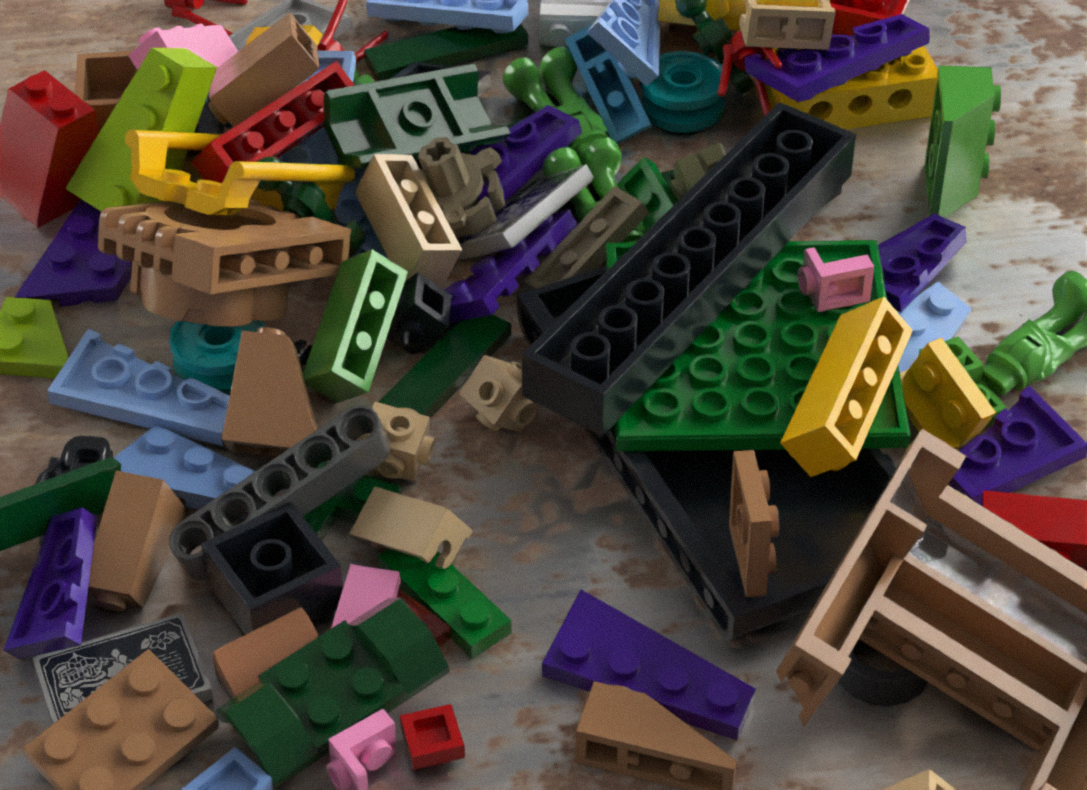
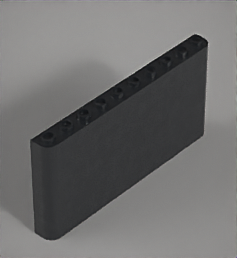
[517,266,948,640]

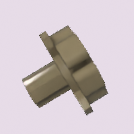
[418,137,505,237]

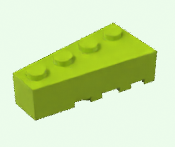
[65,48,217,212]

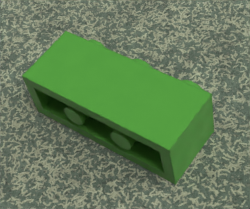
[303,249,408,403]

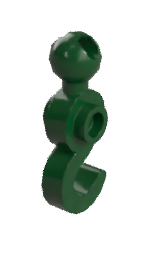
[675,0,755,96]
[256,157,366,256]

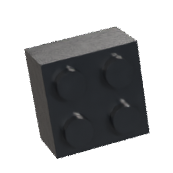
[201,501,343,635]

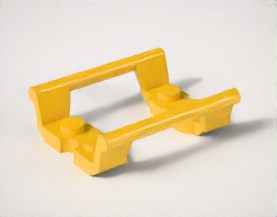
[125,130,355,215]

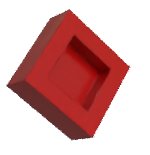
[400,704,465,770]

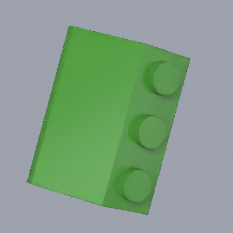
[924,66,1001,218]

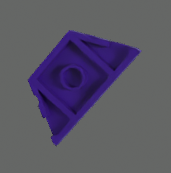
[15,199,132,307]

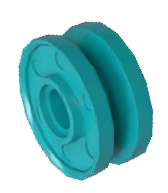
[640,51,726,133]
[169,320,266,396]

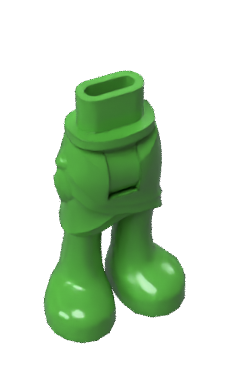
[502,47,608,164]
[542,138,646,243]
[982,270,1087,396]

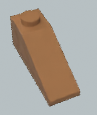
[576,681,737,790]

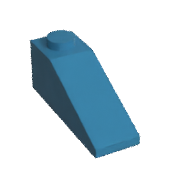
[565,24,652,145]

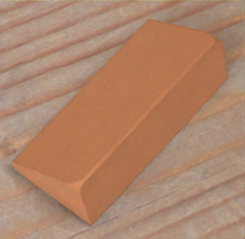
[212,608,319,698]

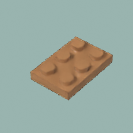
[23,649,219,790]

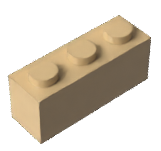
[355,154,462,288]

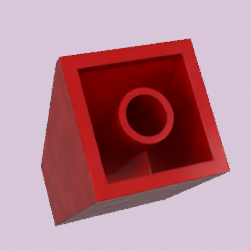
[0,70,99,228]

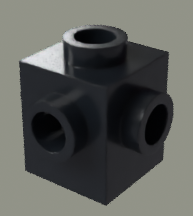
[387,272,452,354]

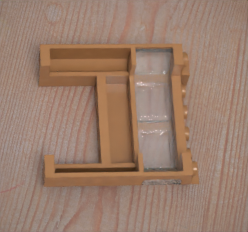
[776,429,1087,790]

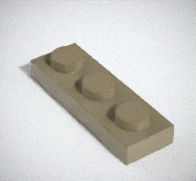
[525,186,649,290]

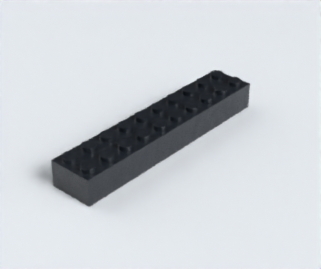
[522,102,856,436]

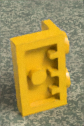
[900,337,996,450]

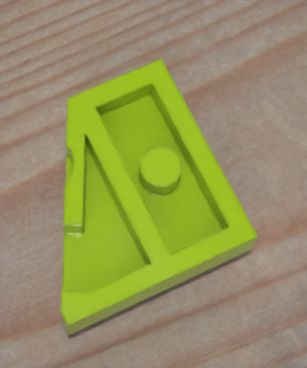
[0,297,69,379]

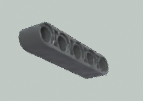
[169,406,390,580]

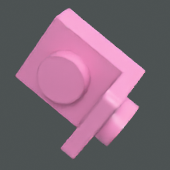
[797,248,874,312]
[326,709,397,790]

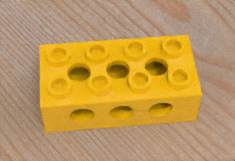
[754,46,938,130]

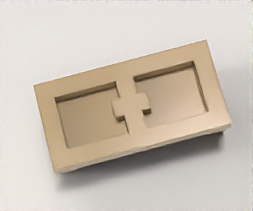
[739,0,835,50]
[349,487,472,569]

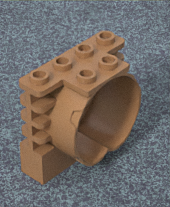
[98,199,351,326]

